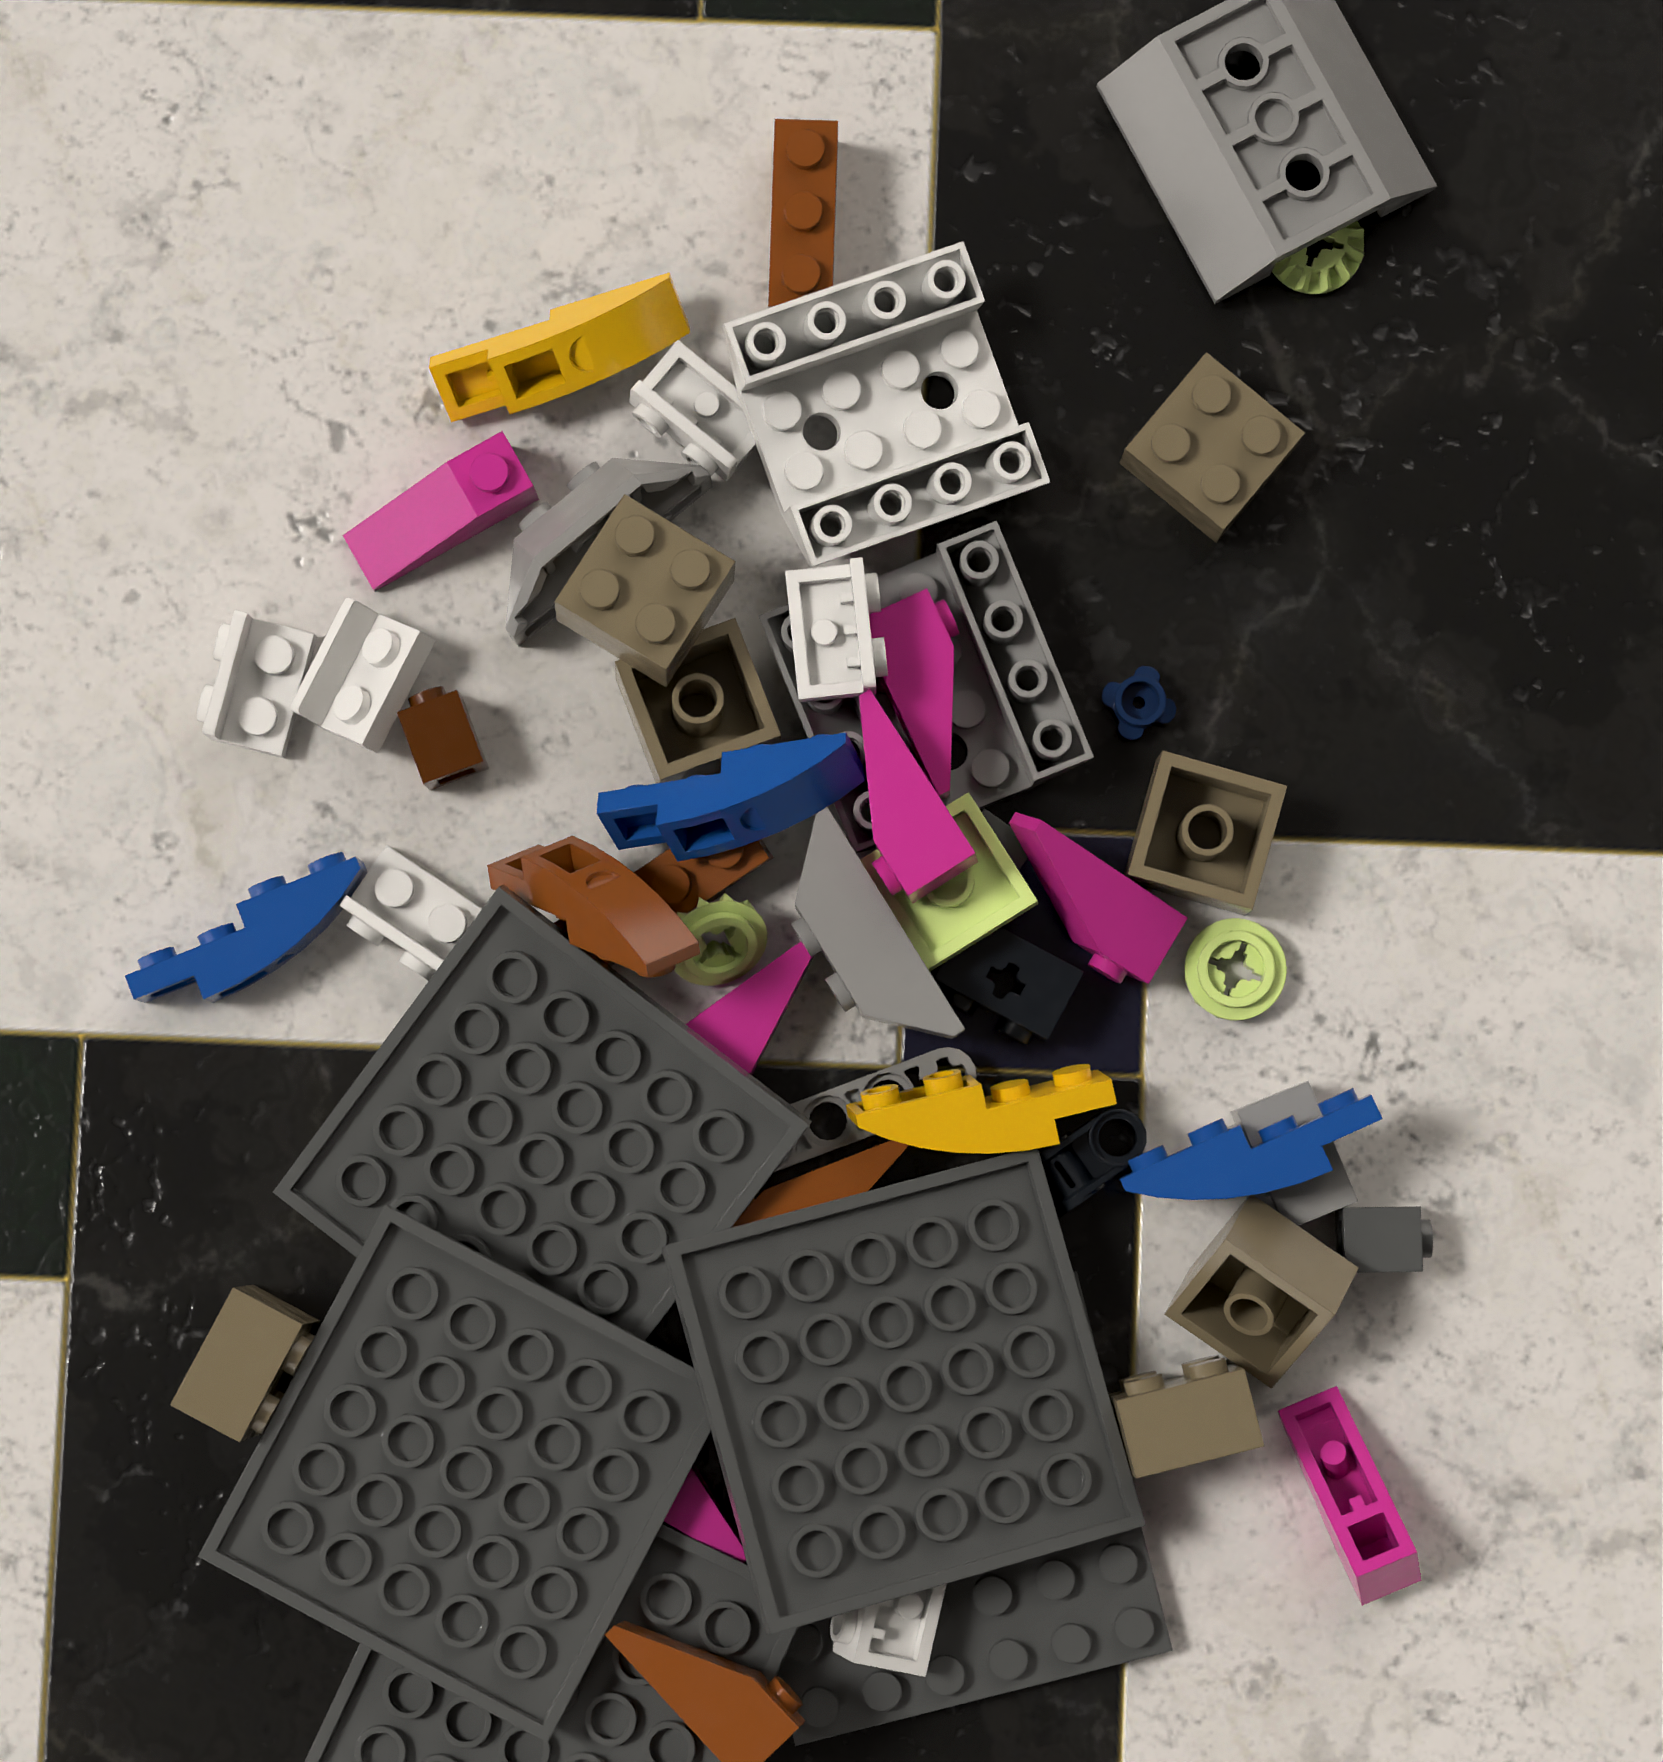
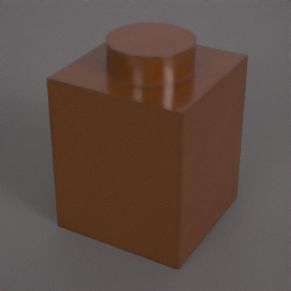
[397,686,489,790]

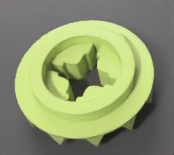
[1272,221,1364,294]
[674,893,767,986]
[1184,918,1287,1020]

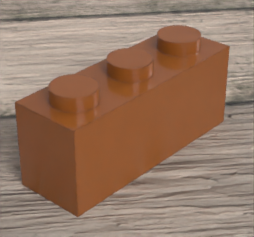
[768,119,838,308]

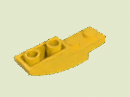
[429,272,690,422]
[846,1064,1117,1154]

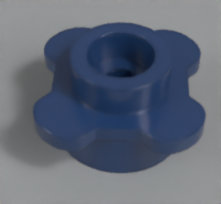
[1102,666,1176,740]

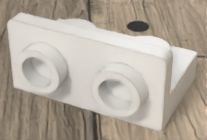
[290,598,436,754]
[197,610,317,759]
[339,845,482,981]
[830,1584,947,1677]

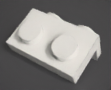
[629,340,756,482]
[785,557,888,703]

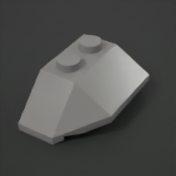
[505,458,712,647]
[791,807,965,1039]

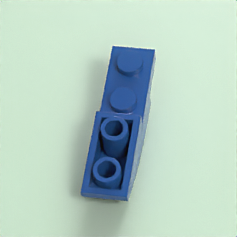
[596,732,865,862]
[125,852,368,1003]
[1120,1088,1383,1200]

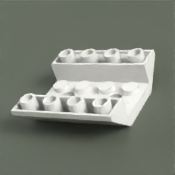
[723,241,1050,568]

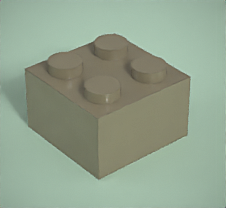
[1120,352,1305,543]
[554,494,736,687]
[615,618,781,783]
[1124,751,1287,916]
[1164,1195,1359,1389]
[170,1285,320,1442]
[1108,1355,1264,1479]

